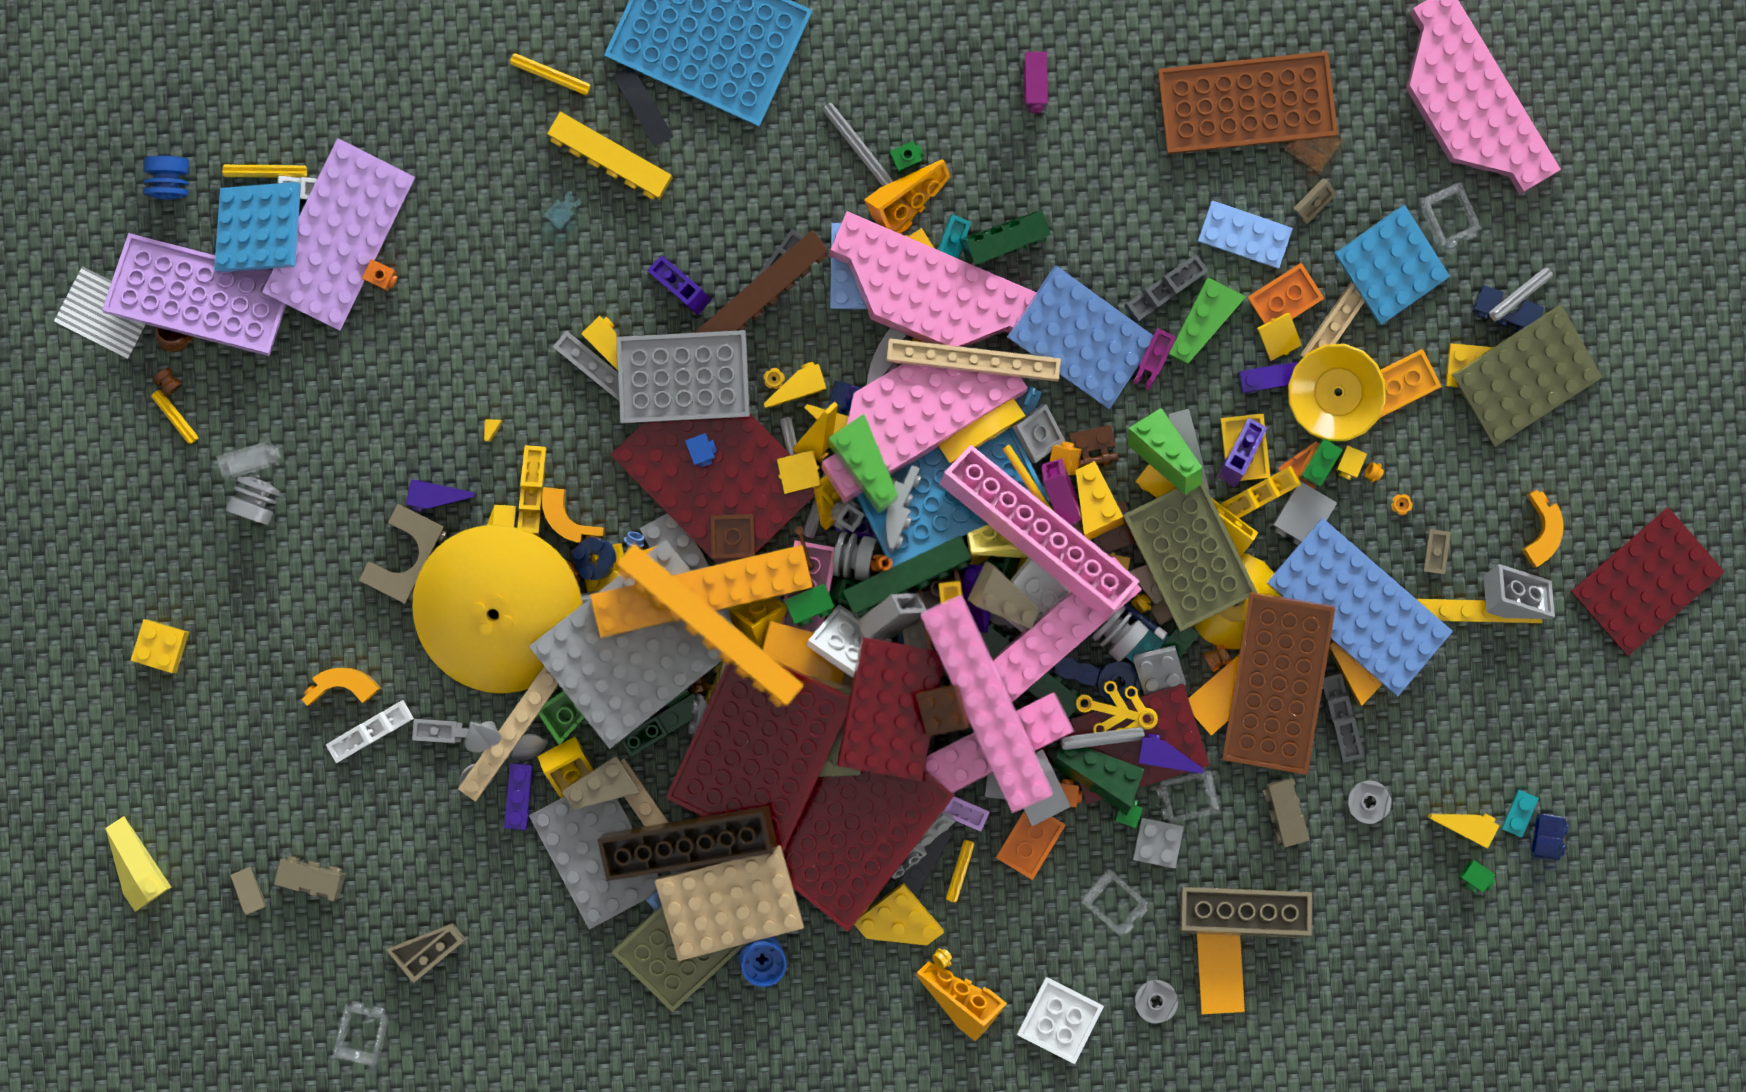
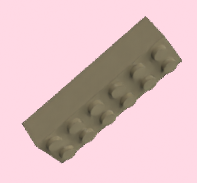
[1179,887,1312,938]

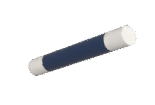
[1124,603,1168,640]

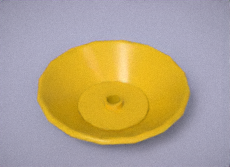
[1288,344,1386,441]
[1193,553,1281,650]

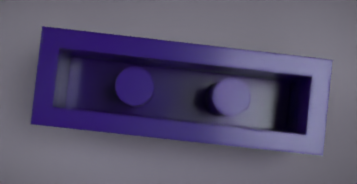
[504,763,534,830]

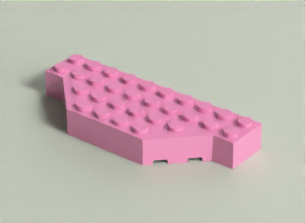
[1406,0,1561,195]
[828,211,1037,347]
[821,364,1028,504]

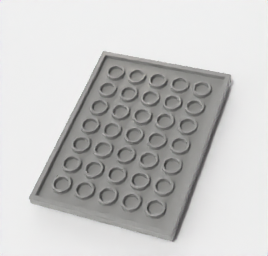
[529,540,734,749]

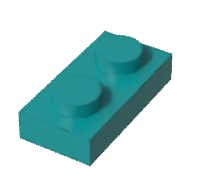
[937,214,972,259]
[1125,630,1169,664]
[1501,790,1539,838]

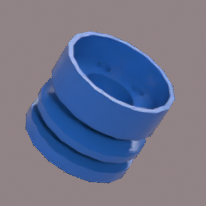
[143,156,189,200]
[738,936,787,987]

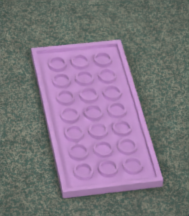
[262,138,415,331]
[102,233,286,356]

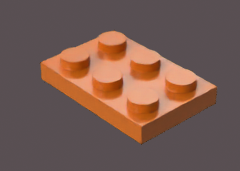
[1247,263,1324,324]
[996,811,1066,880]

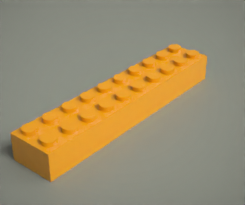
[616,544,803,707]
[590,545,812,639]

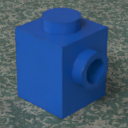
[685,433,718,468]

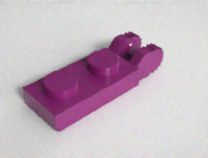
[1133,328,1176,390]

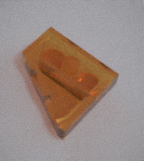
[1284,137,1343,174]

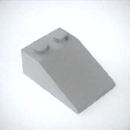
[1484,564,1555,619]
[1023,749,1071,826]

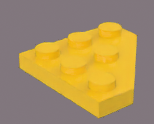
[855,882,944,945]

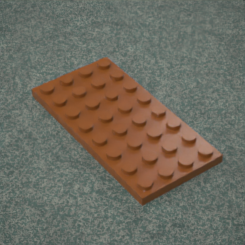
[1158,51,1338,154]
[1222,592,1336,775]

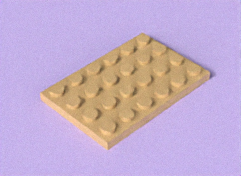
[655,845,804,961]

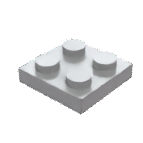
[1012,404,1065,463]
[1133,645,1186,695]
[1133,817,1184,868]

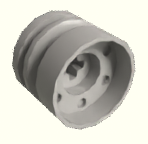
[226,476,281,525]
[833,531,880,581]
[1092,606,1149,662]

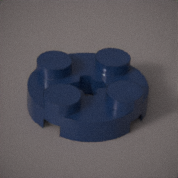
[573,537,616,580]
[1096,661,1140,704]

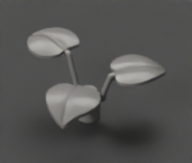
[459,721,548,785]

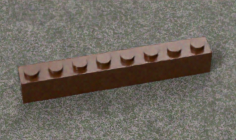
[694,230,829,333]

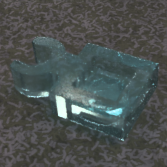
[544,191,581,230]

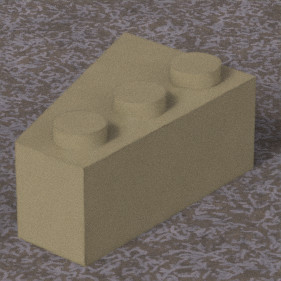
[386,923,466,983]

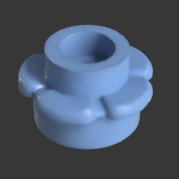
[624,532,644,548]

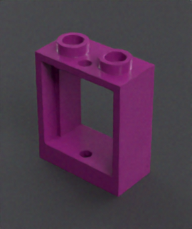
[1024,52,1048,114]
[1042,458,1081,525]

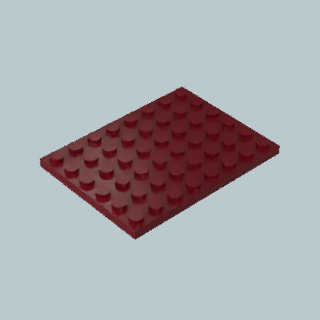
[611,414,815,565]
[666,659,850,853]
[783,770,955,932]

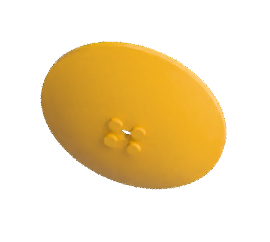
[412,525,583,693]

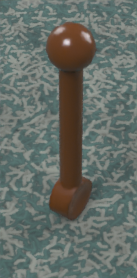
[795,526,814,570]

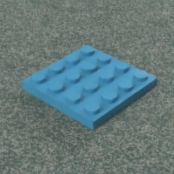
[214,182,301,273]
[1334,205,1450,325]

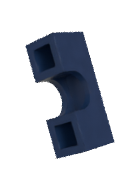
[1472,285,1544,332]

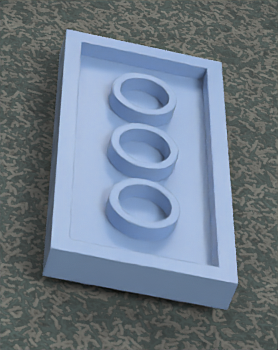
[1197,201,1293,269]
[830,223,868,310]

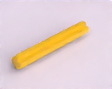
[510,53,591,95]
[222,165,308,178]

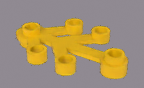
[1076,681,1158,733]

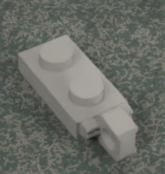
[412,719,469,743]

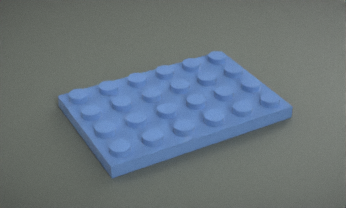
[1007,266,1153,409]

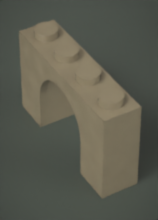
[359,504,447,604]

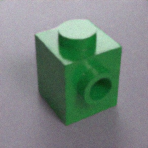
[890,141,924,173]
[1114,800,1142,828]
[1459,859,1495,893]

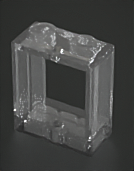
[1418,182,1482,249]
[216,442,281,479]
[1156,770,1220,824]
[1080,869,1149,936]
[333,1001,390,1066]

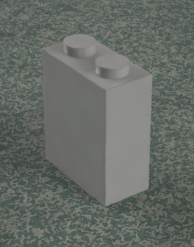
[1272,481,1337,546]
[857,593,926,639]

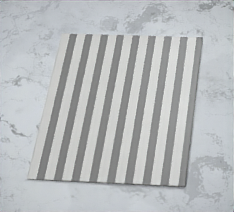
[54,266,146,359]

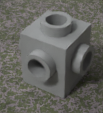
[830,500,865,532]

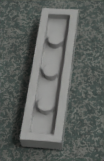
[553,330,620,402]

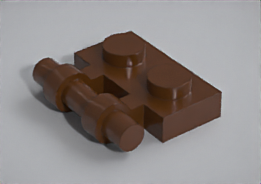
[1069,425,1118,469]

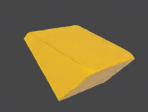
[484,419,503,442]

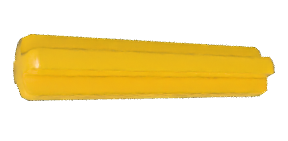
[151,390,198,444]
[946,840,975,903]

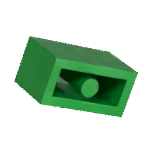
[1299,438,1343,488]
[785,583,835,626]

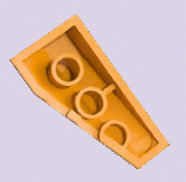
[864,159,951,234]
[916,961,1007,1041]

